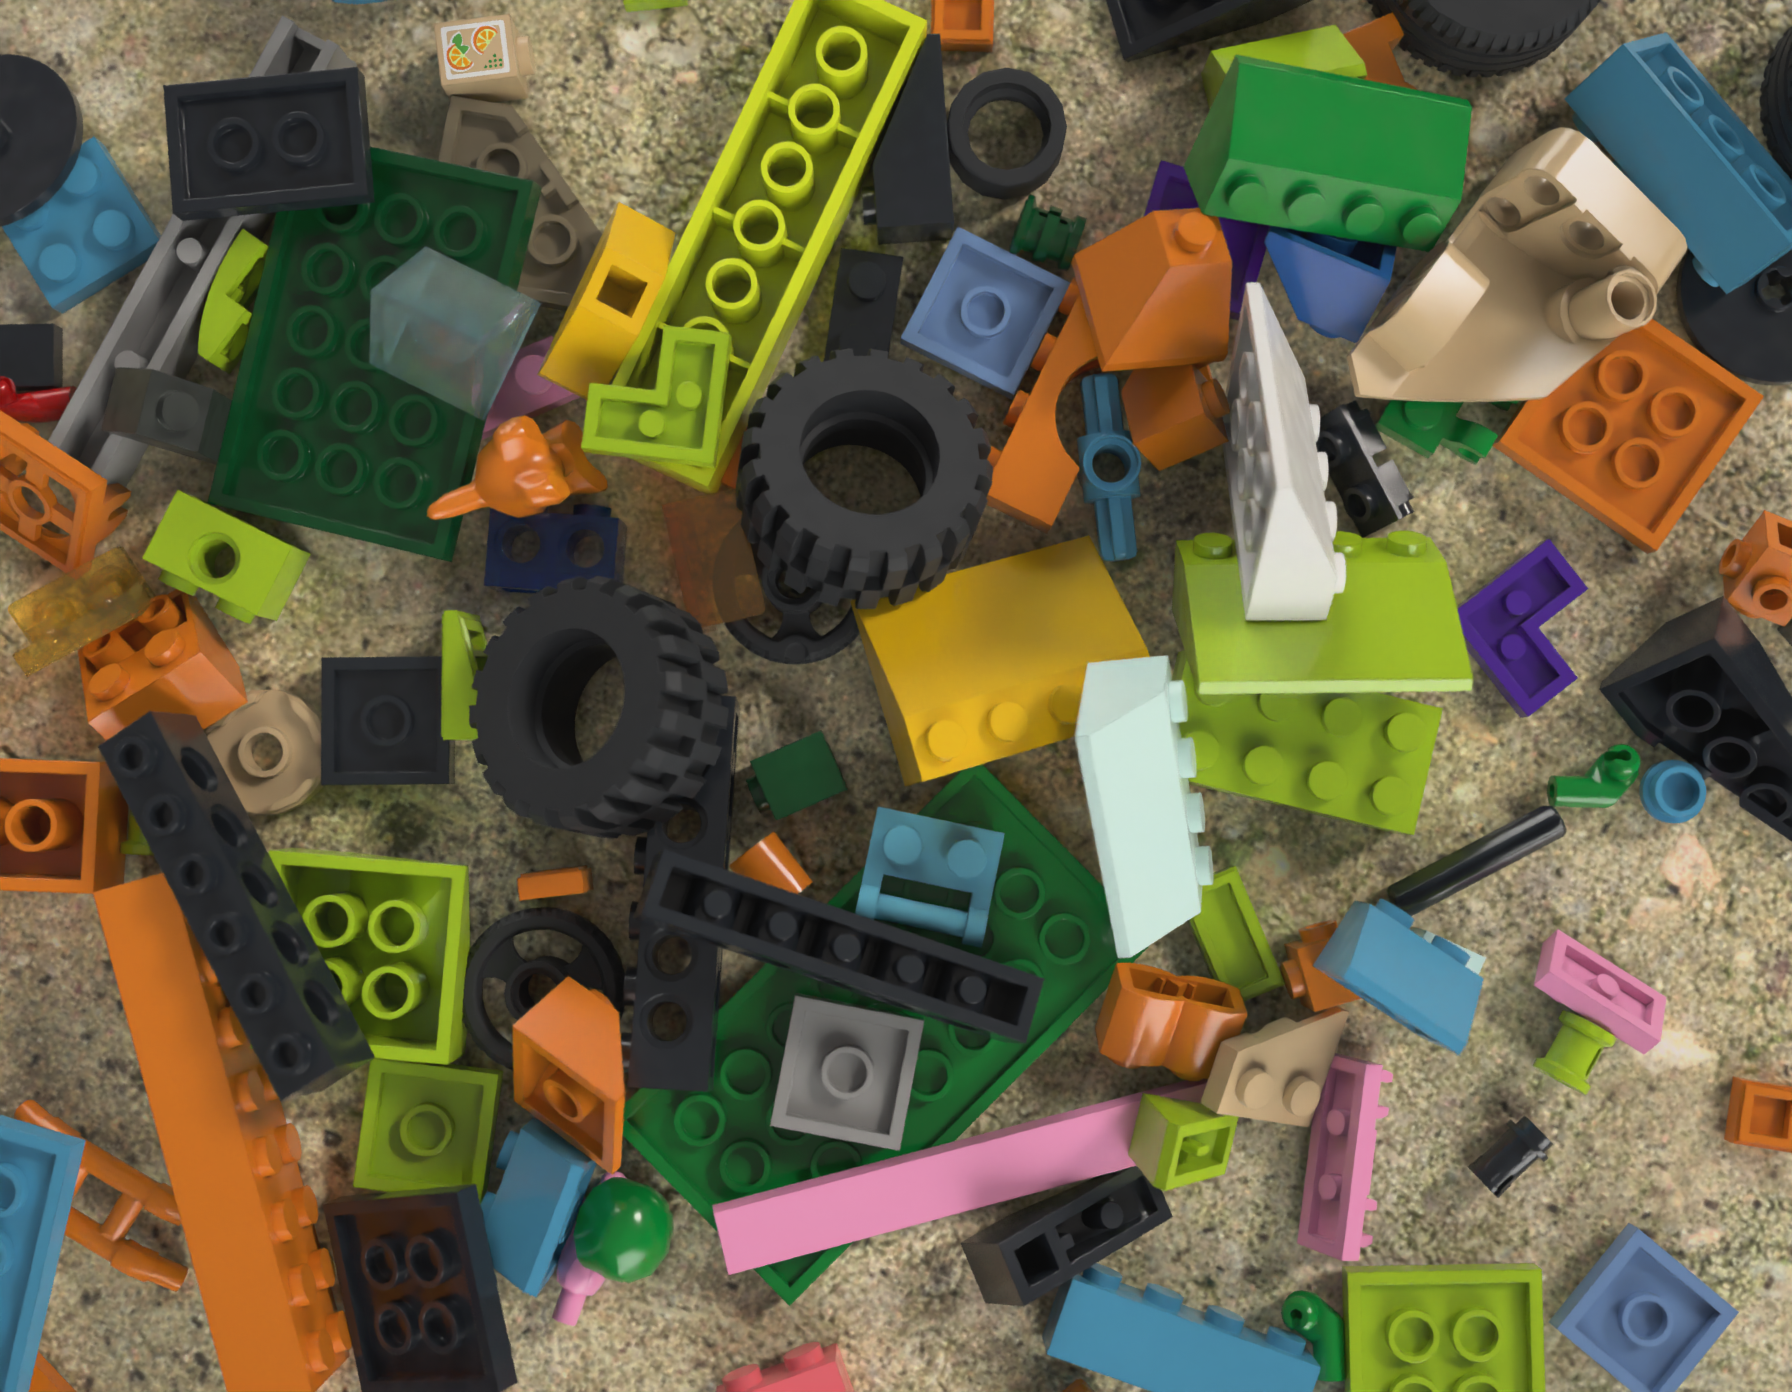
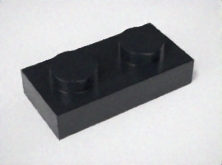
[823,248,903,362]

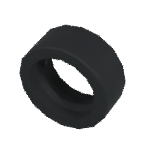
[947,68,1067,200]

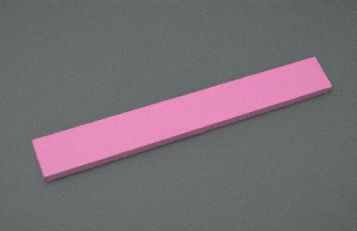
[712,1079,1208,1275]

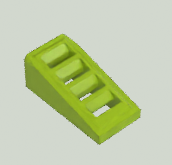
[441,610,488,741]

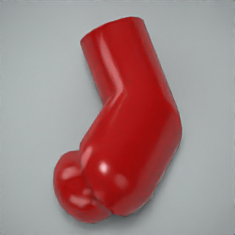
[0,376,77,423]

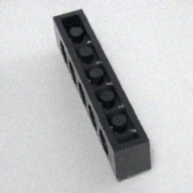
[621,695,740,1092]
[98,711,375,1102]
[633,849,1044,1043]

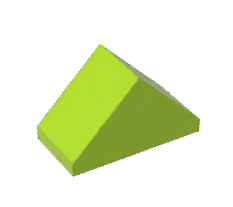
[1128,1093,1239,1191]

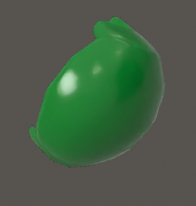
[573,1177,674,1284]

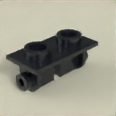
[1316,400,1415,538]

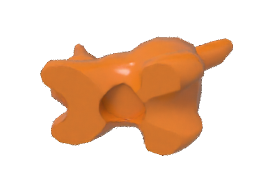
[427,415,608,520]

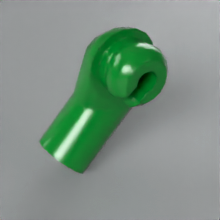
[1547,744,1641,808]
[1281,1290,1346,1382]

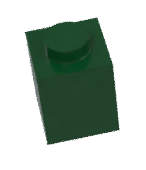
[746,730,848,821]

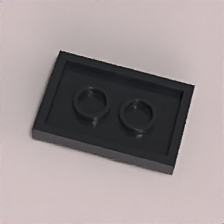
[163,67,375,221]

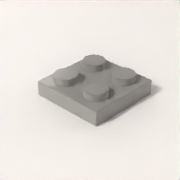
[770,993,924,1151]

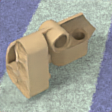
[1346,128,1688,402]

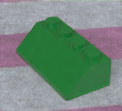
[1183,54,1472,252]

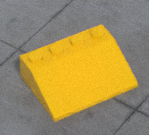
[850,535,1150,787]

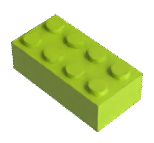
[1172,650,1443,835]

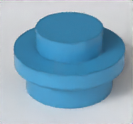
[1639,760,1706,823]

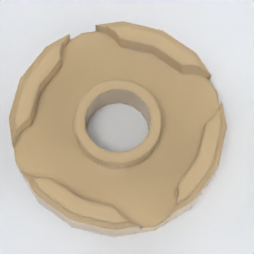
[205,690,324,815]

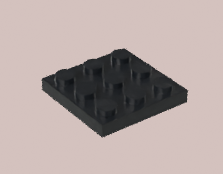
[323,1184,518,1392]

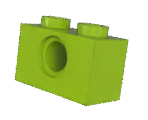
[142,490,311,624]

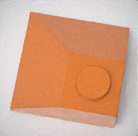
[1071,208,1232,372]
[512,976,625,1175]

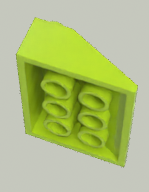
[1172,530,1473,694]

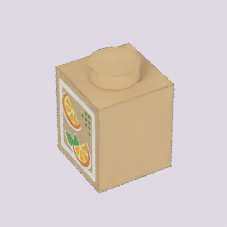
[433,14,536,103]

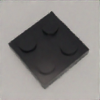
[321,656,455,785]

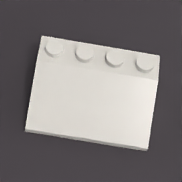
[1222,283,1346,621]

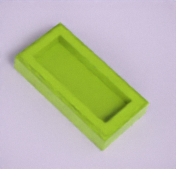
[1188,865,1285,1001]

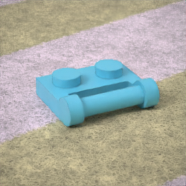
[855,806,1005,948]

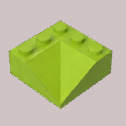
[250,848,470,1065]

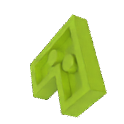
[581,325,732,468]

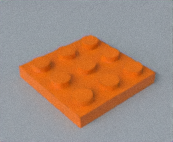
[1492,319,1764,554]

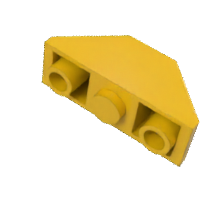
[537,202,676,400]

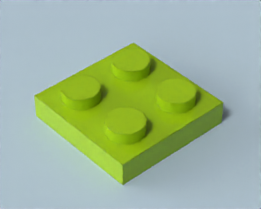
[353,1059,503,1204]

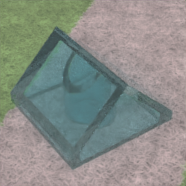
[370,247,541,421]

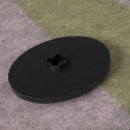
[0,54,83,227]
[1676,249,1792,386]

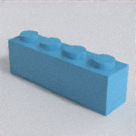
[1042,1263,1321,1392]

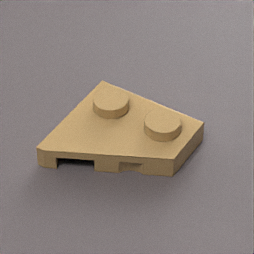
[1200,1006,1349,1127]

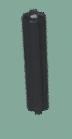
[1386,806,1567,916]

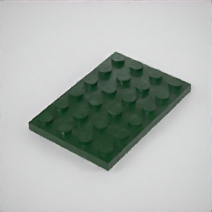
[207,147,542,562]

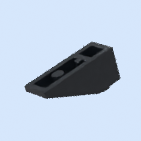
[861,33,954,245]
[960,1166,1173,1307]

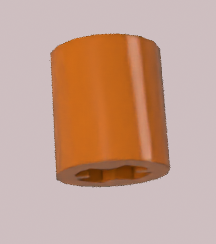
[729,831,813,894]

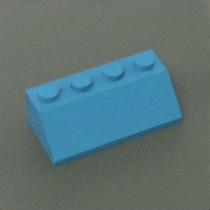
[1564,32,1792,294]

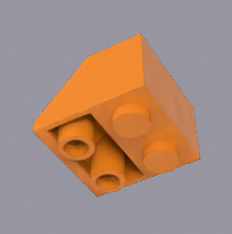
[78,589,248,740]

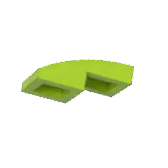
[198,229,268,374]

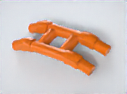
[14,1100,188,1292]

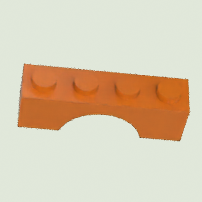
[986,276,1100,534]

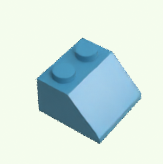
[1313,898,1484,1055]
[481,1118,597,1297]

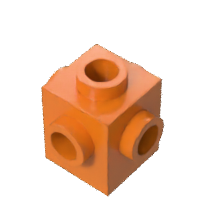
[1719,510,1792,627]

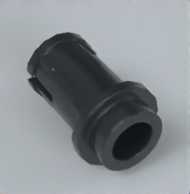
[1468,1115,1554,1198]

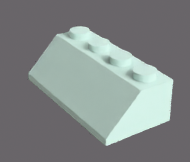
[1075,655,1213,958]

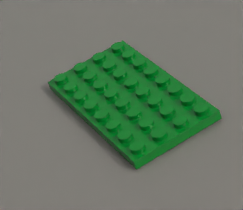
[622,764,1150,1306]

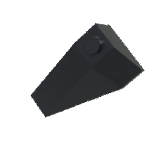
[1599,596,1792,842]

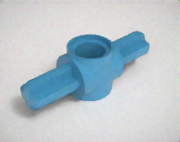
[1077,373,1141,562]

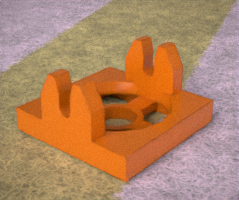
[0,410,132,579]

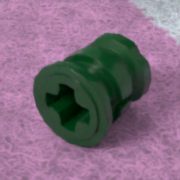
[1009,194,1087,271]

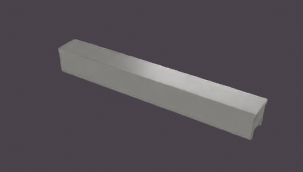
[48,16,357,487]

